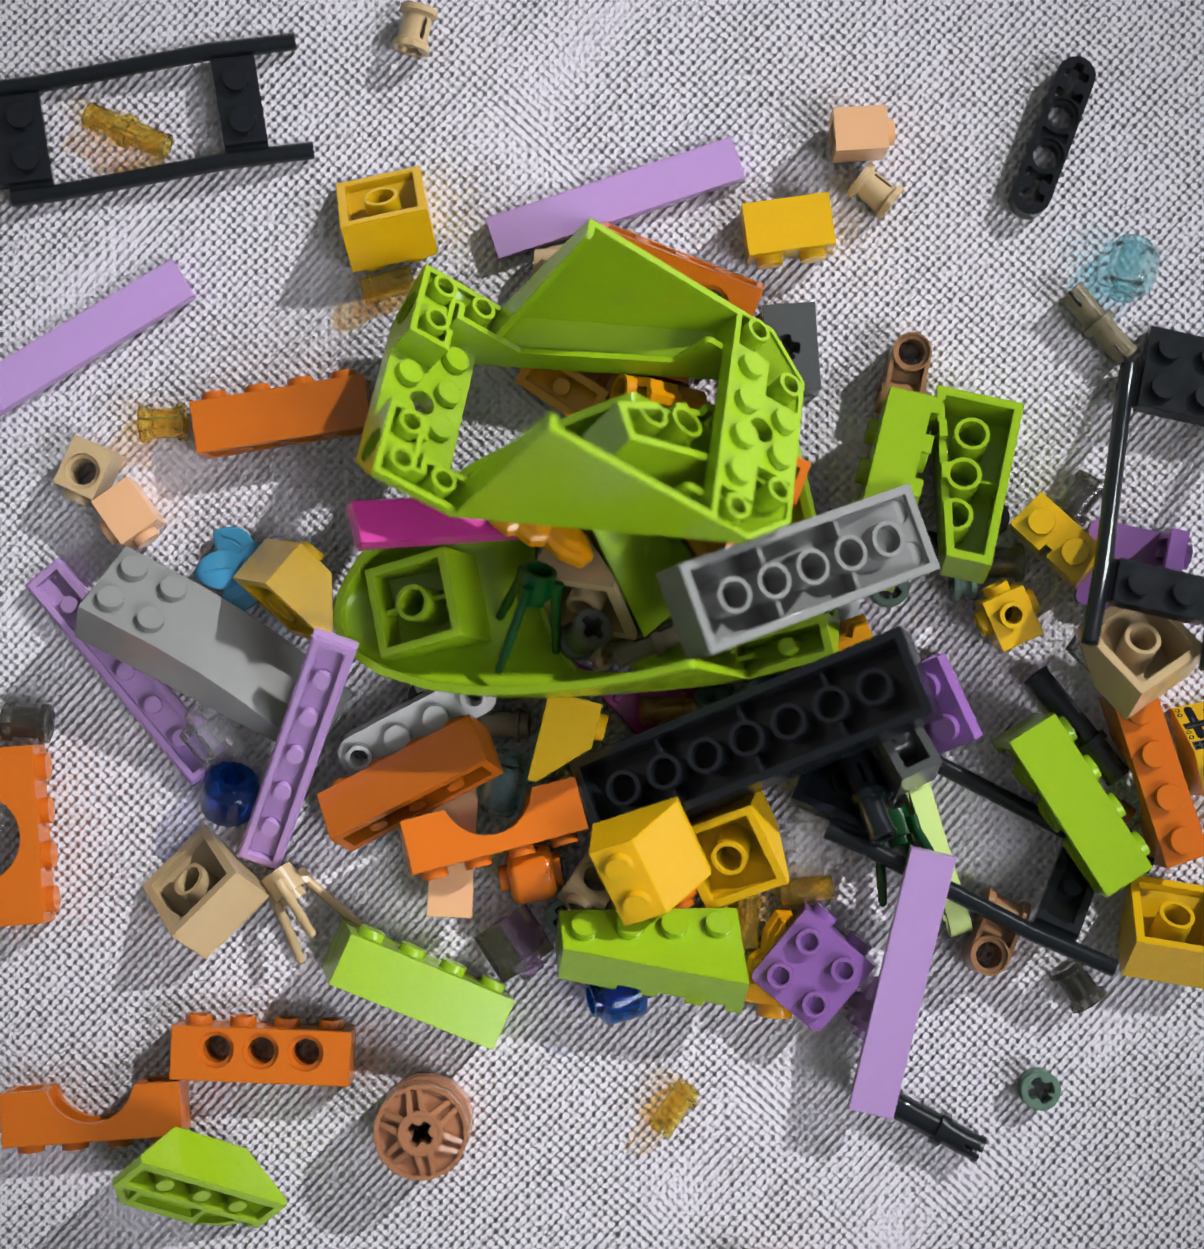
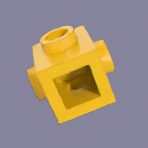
[972,579,1044,652]

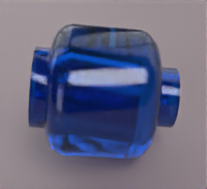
[199,761,260,827]
[585,984,653,1025]

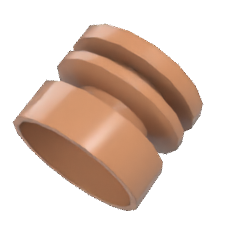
[374,1072,473,1181]

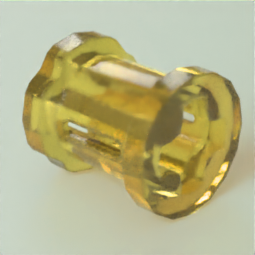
[137,402,190,444]

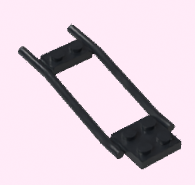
[0,33,315,207]
[1080,325,1204,672]
[789,749,1155,977]

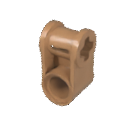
[874,332,932,413]
[961,886,1031,976]

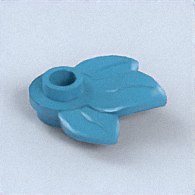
[193,527,262,611]

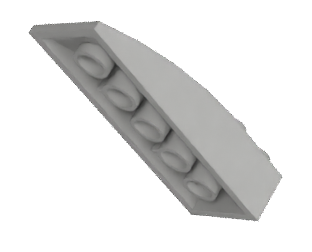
[656,483,940,660]
[75,546,353,742]

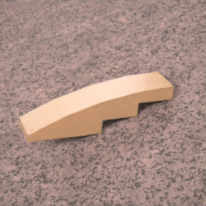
[427,785,481,918]

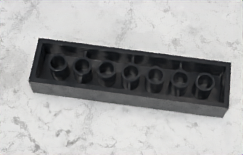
[569,626,943,830]

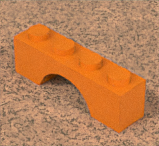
[1098,696,1204,868]
[0,744,61,927]
[396,776,589,882]
[0,1075,191,1154]

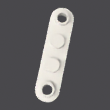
[338,690,497,774]

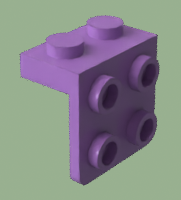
[1074,519,1193,610]
[921,653,983,754]
[752,900,876,1031]

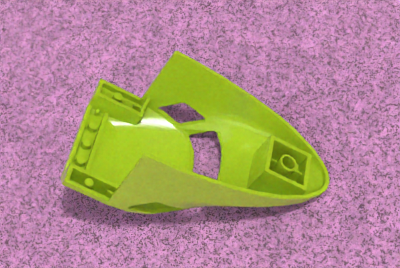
[333,392,840,698]

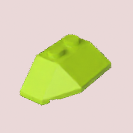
[112,1126,287,1228]

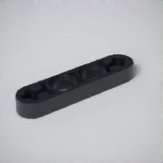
[1008,56,1096,220]

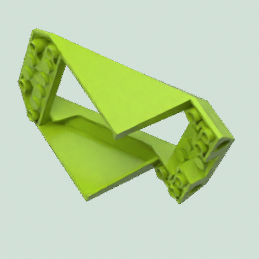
[355,218,805,544]

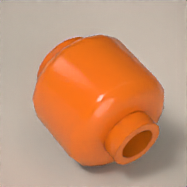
[498,843,564,904]

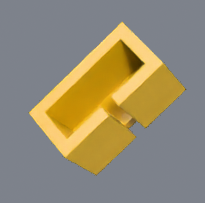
[739,192,836,269]
[1010,491,1097,590]

